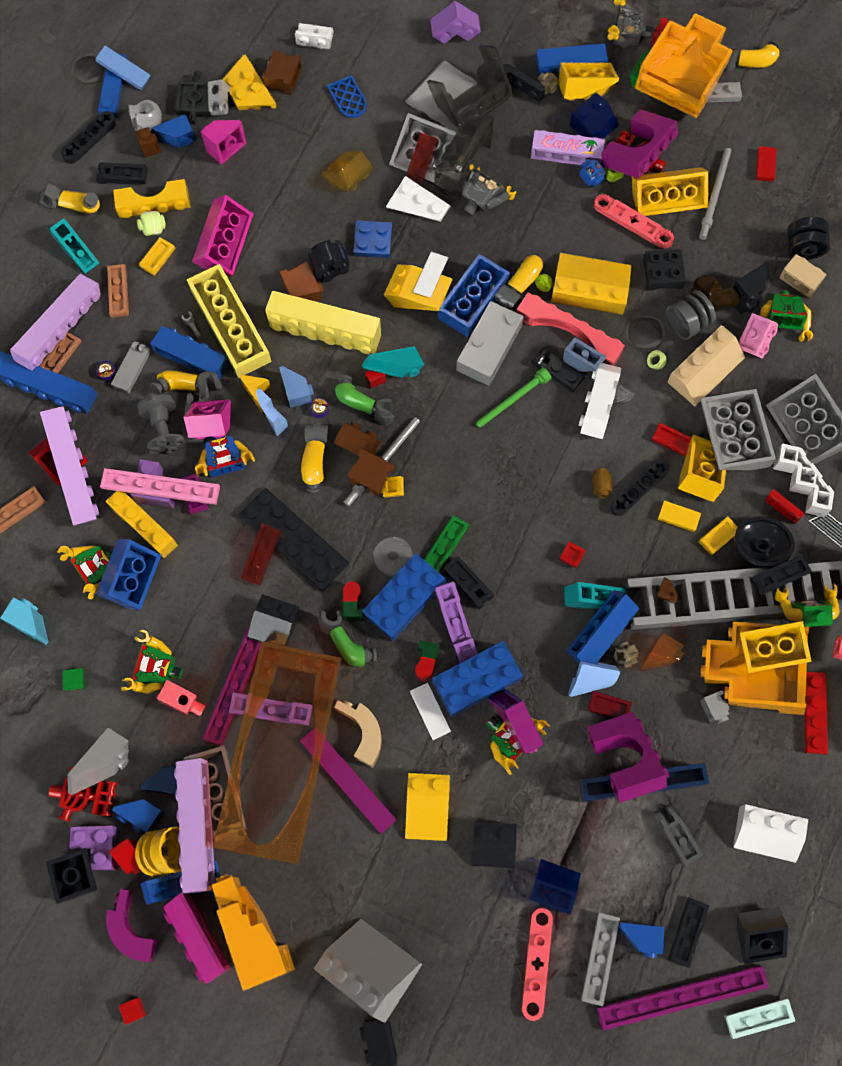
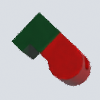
[343,581,363,621]
[415,640,439,681]

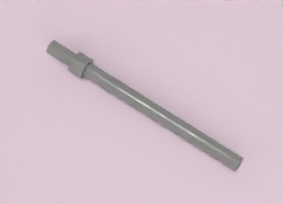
[699,148,731,240]
[344,417,420,506]

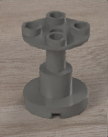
[137,394,185,455]

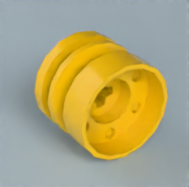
[135,827,182,876]

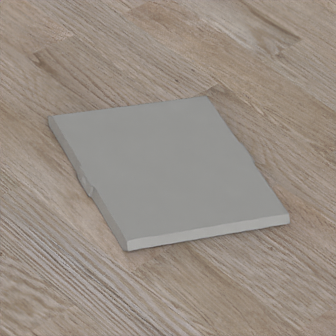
[405,60,496,134]

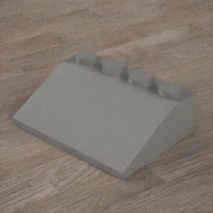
[389,113,476,190]
[766,374,842,464]
[700,389,776,470]
[314,919,422,1023]

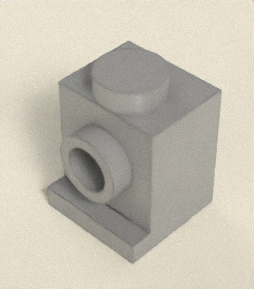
[700,690,729,724]

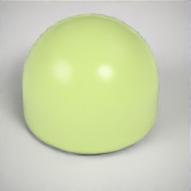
[647,350,667,369]

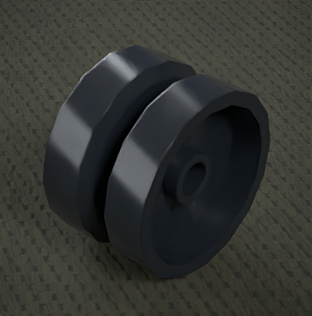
[787,217,830,260]

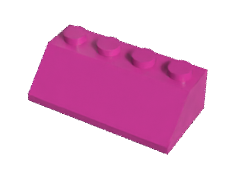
[192,195,253,276]
[164,893,231,984]

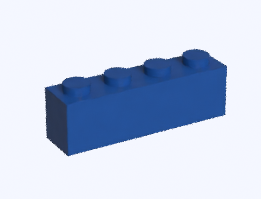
[535,44,608,77]
[151,326,229,379]
[566,590,639,664]

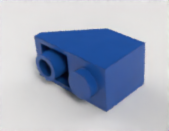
[112,799,165,835]

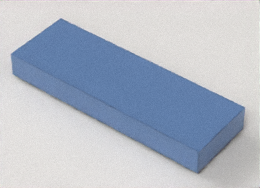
[96,46,151,91]

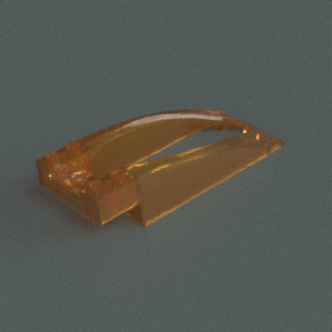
[213,641,341,864]

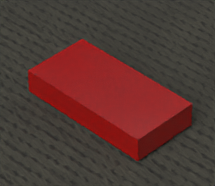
[756,146,777,182]
[651,423,692,456]
[765,489,805,524]

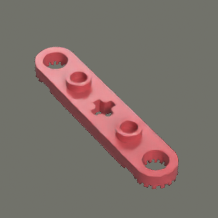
[594,194,674,249]
[522,908,553,1021]

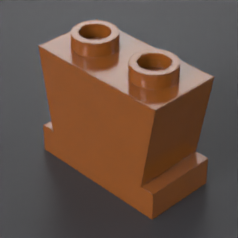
[280,261,323,301]

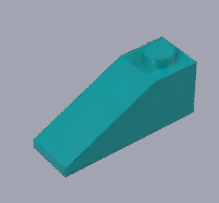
[49,218,99,274]
[362,346,424,378]
[564,582,627,608]

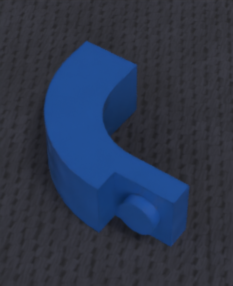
[141,860,221,905]

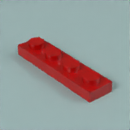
[804,672,828,755]

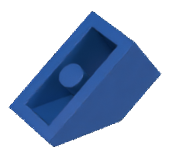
[152,115,196,148]
[618,923,664,958]

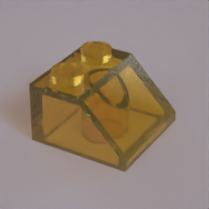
[321,151,373,192]

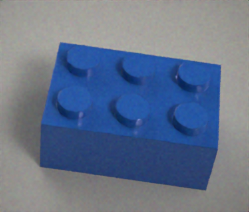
[96,539,161,610]

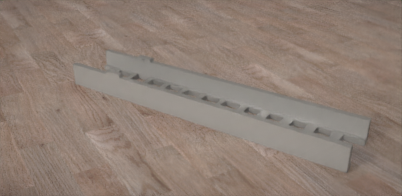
[625,561,842,630]

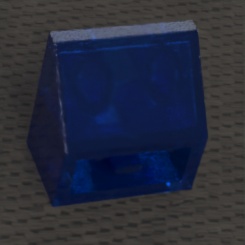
[528,859,581,915]

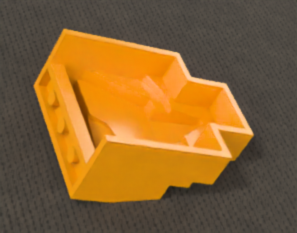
[635,13,733,118]
[701,622,809,715]
[212,874,295,991]

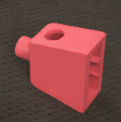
[157,680,206,716]

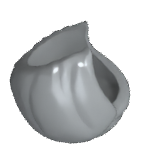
[128,100,162,133]

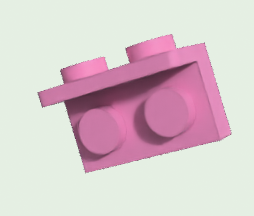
[739,313,778,358]

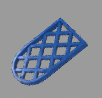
[327,75,367,118]

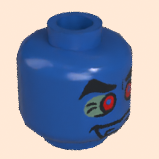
[579,159,606,187]

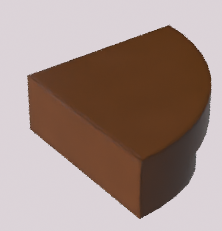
[656,577,677,604]

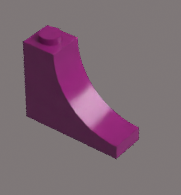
[488,689,544,754]

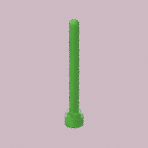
[476,367,551,427]

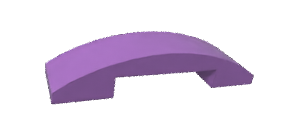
[435,581,478,663]
[229,693,313,726]

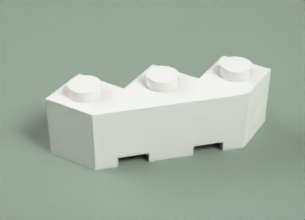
[578,363,621,439]
[773,444,834,517]

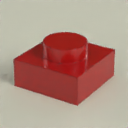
[559,542,586,569]

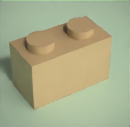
[779,254,827,298]

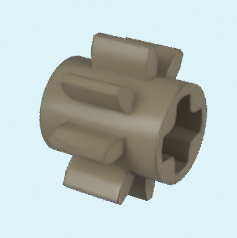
[537,72,558,95]
[613,642,639,668]

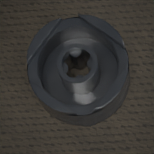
[308,240,350,282]

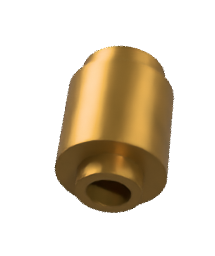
[592,468,613,498]

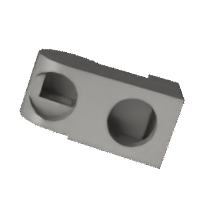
[208,80,230,116]

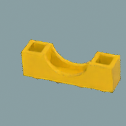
[113,179,190,218]
[106,491,178,559]

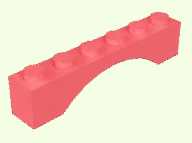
[516,293,625,366]

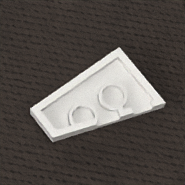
[386,176,450,222]

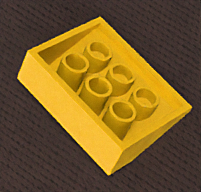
[551,253,631,315]

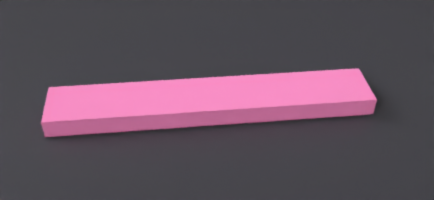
[100,468,220,505]

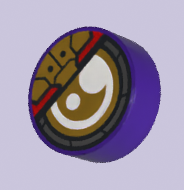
[96,361,116,380]
[310,398,329,418]

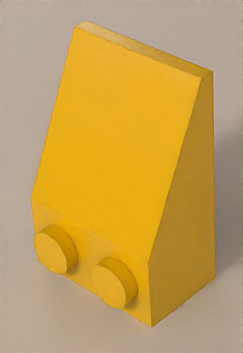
[558,63,619,100]
[384,264,452,311]
[678,435,726,502]
[405,773,450,841]

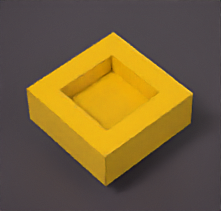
[383,476,404,498]

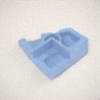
[256,388,288,436]
[568,661,620,697]

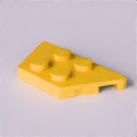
[223,55,276,110]

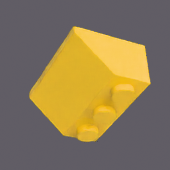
[740,621,812,673]

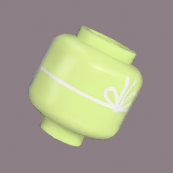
[137,211,165,236]

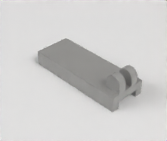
[111,341,151,394]

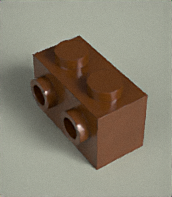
[334,421,381,455]

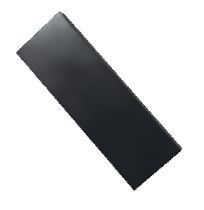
[668,897,709,968]

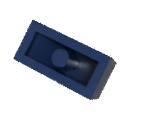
[140,764,177,795]

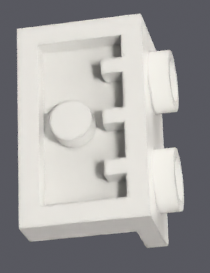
[295,23,333,49]

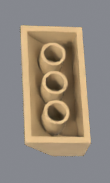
[667,325,745,406]

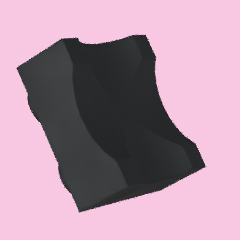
[643,249,686,291]

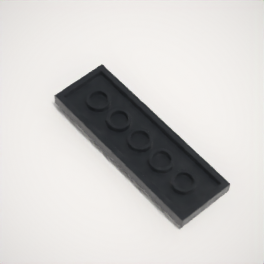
[239,487,349,592]

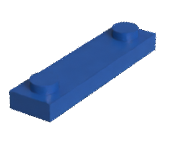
[98,54,127,117]

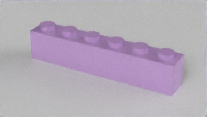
[10,274,101,371]
[40,406,99,526]
[174,758,215,893]

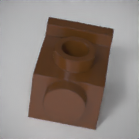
[135,127,161,158]

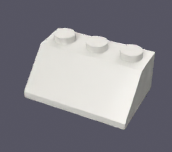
[733,805,808,863]

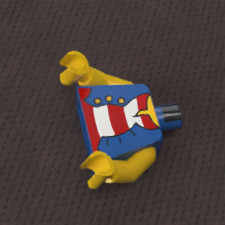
[195,436,255,478]

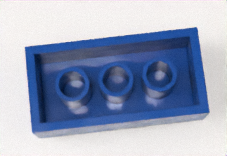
[438,254,510,337]
[362,553,446,641]
[432,641,523,718]

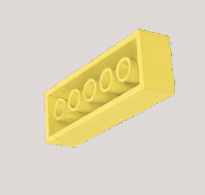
[187,264,271,378]
[266,291,381,354]

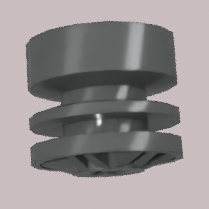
[666,290,716,340]

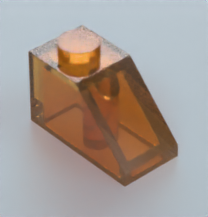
[640,633,684,672]

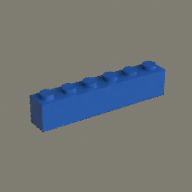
[0,351,97,414]

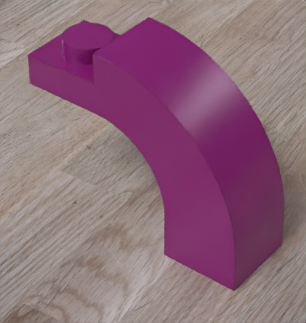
[106,889,158,962]

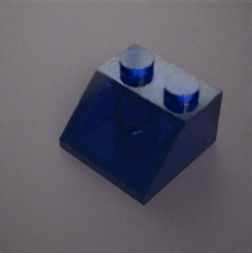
[569,92,619,139]

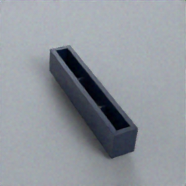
[579,763,709,803]

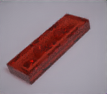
[406,132,438,187]
[241,523,281,585]

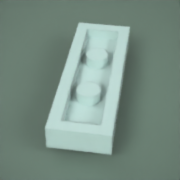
[725,998,795,1039]

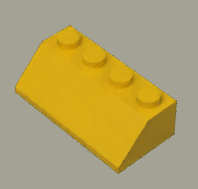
[632,167,708,216]

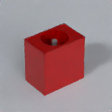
[365,370,386,389]
[119,997,146,1025]

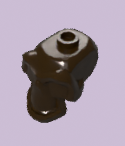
[691,275,740,312]

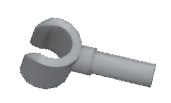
[181,311,200,337]

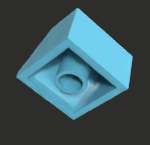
[0,597,48,645]

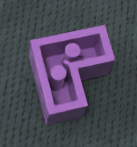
[430,1,481,44]
[131,459,176,509]
[70,826,119,871]

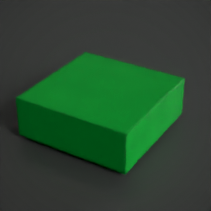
[62,668,85,691]

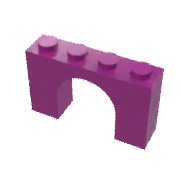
[601,109,678,179]
[587,712,669,803]

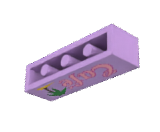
[531,130,605,165]

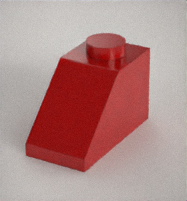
[109,839,142,875]

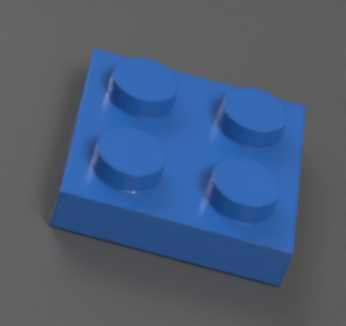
[353,221,392,258]

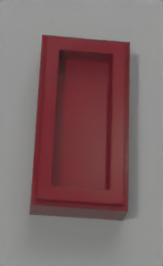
[587,691,632,718]

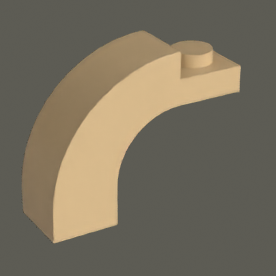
[334,700,382,768]

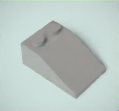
[67,728,129,795]

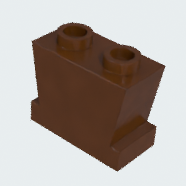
[262,50,302,95]
[347,448,397,495]

